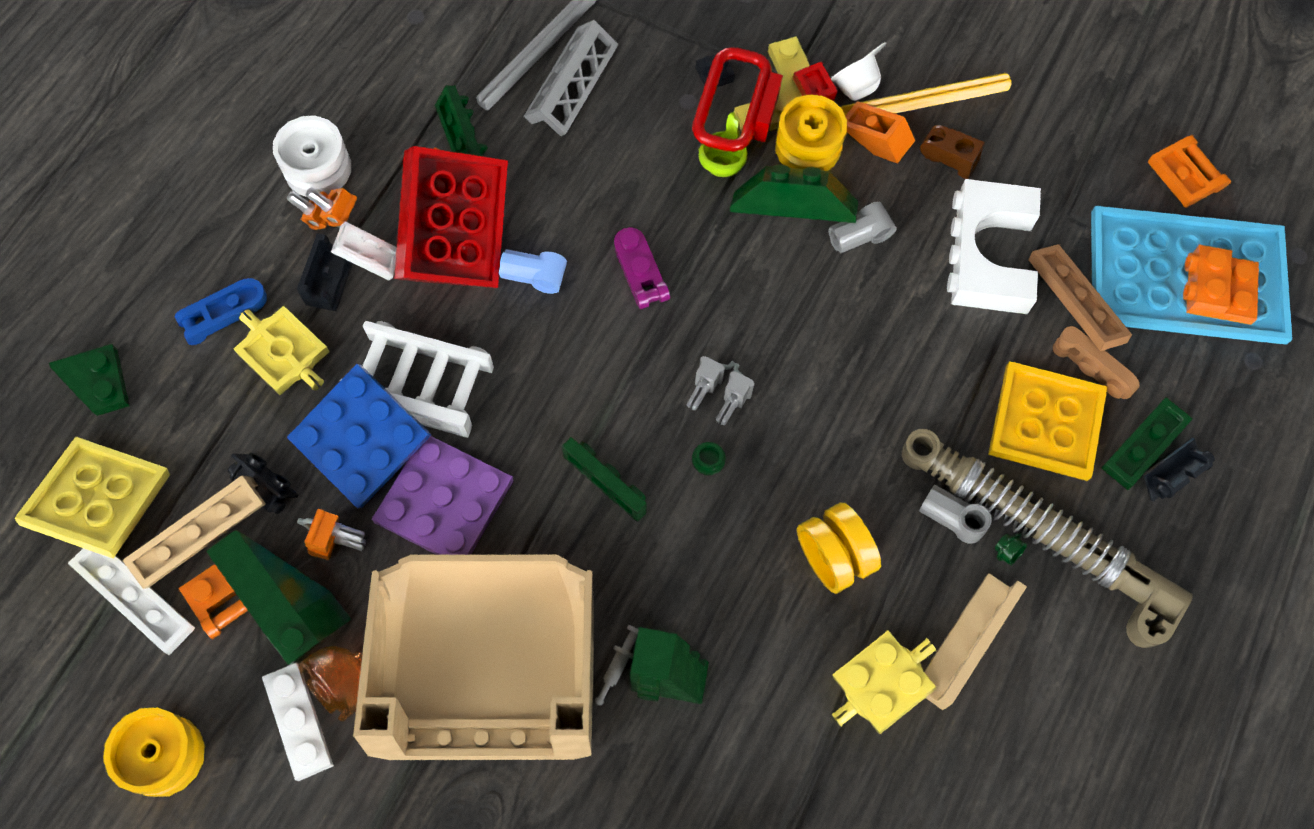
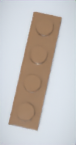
[1029,244,1132,351]

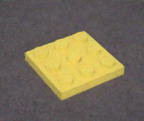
[15,437,170,559]

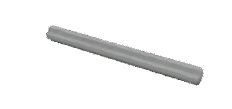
[476,0,597,110]

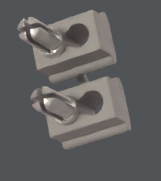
[687,356,754,425]

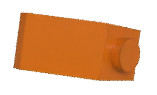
[845,101,916,164]

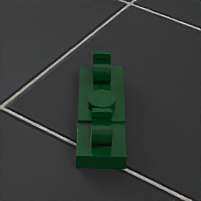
[435,85,488,156]

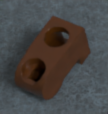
[920,125,985,179]

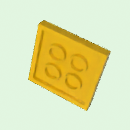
[988,361,1107,481]

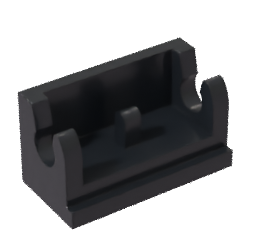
[297,233,353,312]

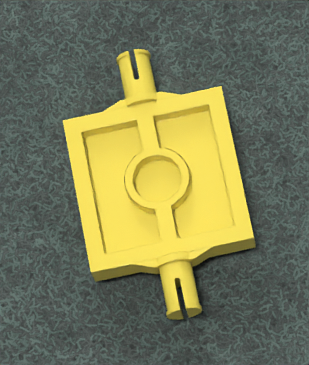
[233,306,330,395]
[831,631,936,734]

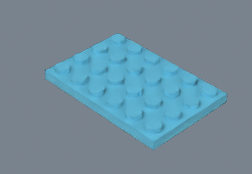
[1091,206,1292,345]

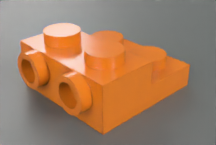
[1183,245,1259,325]

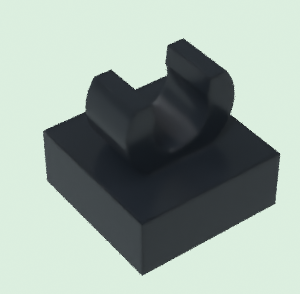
[696,54,735,87]

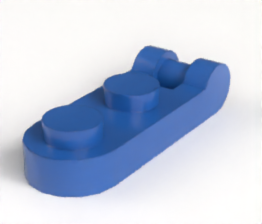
[174,278,267,345]

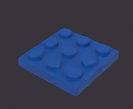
[287,364,432,508]

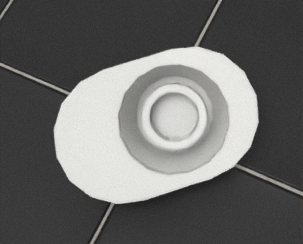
[831,42,887,101]

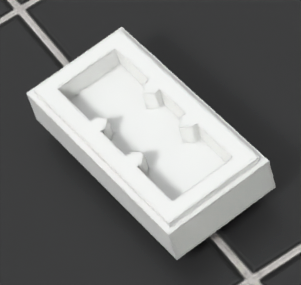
[331,221,397,280]

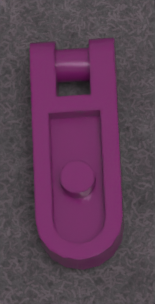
[614,227,670,310]

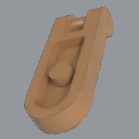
[1053,326,1140,399]

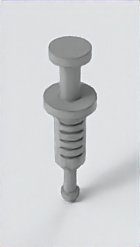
[595,625,639,705]

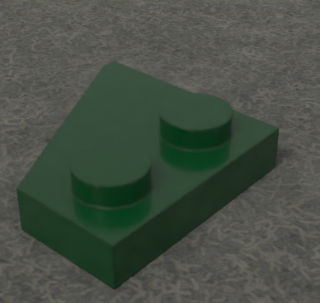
[49,344,130,416]

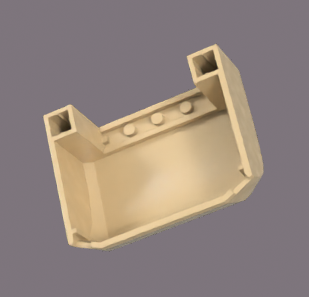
[353,555,594,760]

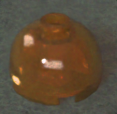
[299,646,362,721]

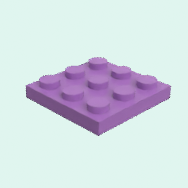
[372,436,514,555]

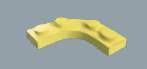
[734,37,810,136]

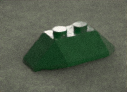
[730,165,859,223]

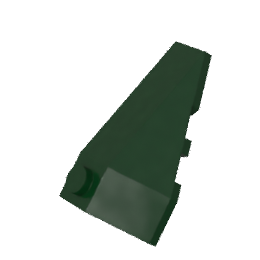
[206,530,352,665]

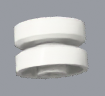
[273,116,351,196]

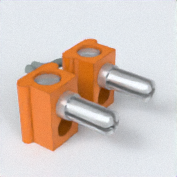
[287,187,357,230]
[297,509,366,561]

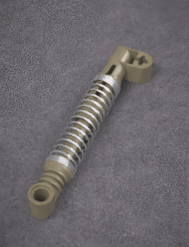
[902,429,1193,648]

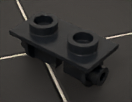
[1143,438,1215,502]
[228,452,299,514]

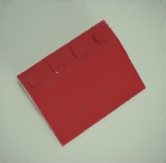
[394,146,508,288]

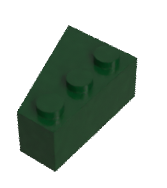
[630,627,709,704]

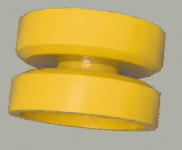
[775,95,847,171]
[797,502,881,594]
[103,708,205,797]

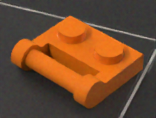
[1148,135,1231,208]
[178,564,248,639]

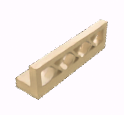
[122,475,266,589]
[924,573,1027,710]

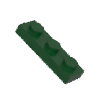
[1101,397,1193,490]
[562,437,647,522]

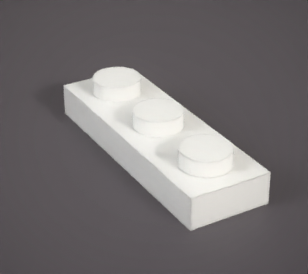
[262,663,334,781]

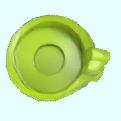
[699,112,748,177]

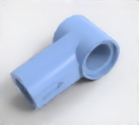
[499,249,567,294]

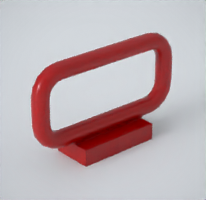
[692,47,783,152]

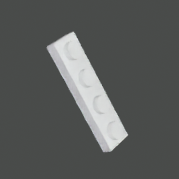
[68,548,195,655]

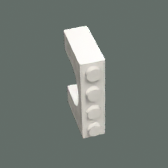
[947,179,1041,314]

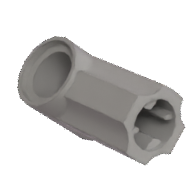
[828,202,897,253]
[919,484,992,544]

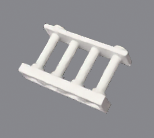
[340,321,494,438]

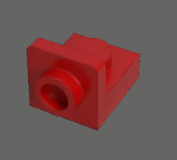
[792,62,838,101]

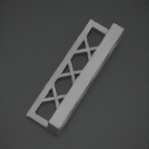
[523,20,619,136]

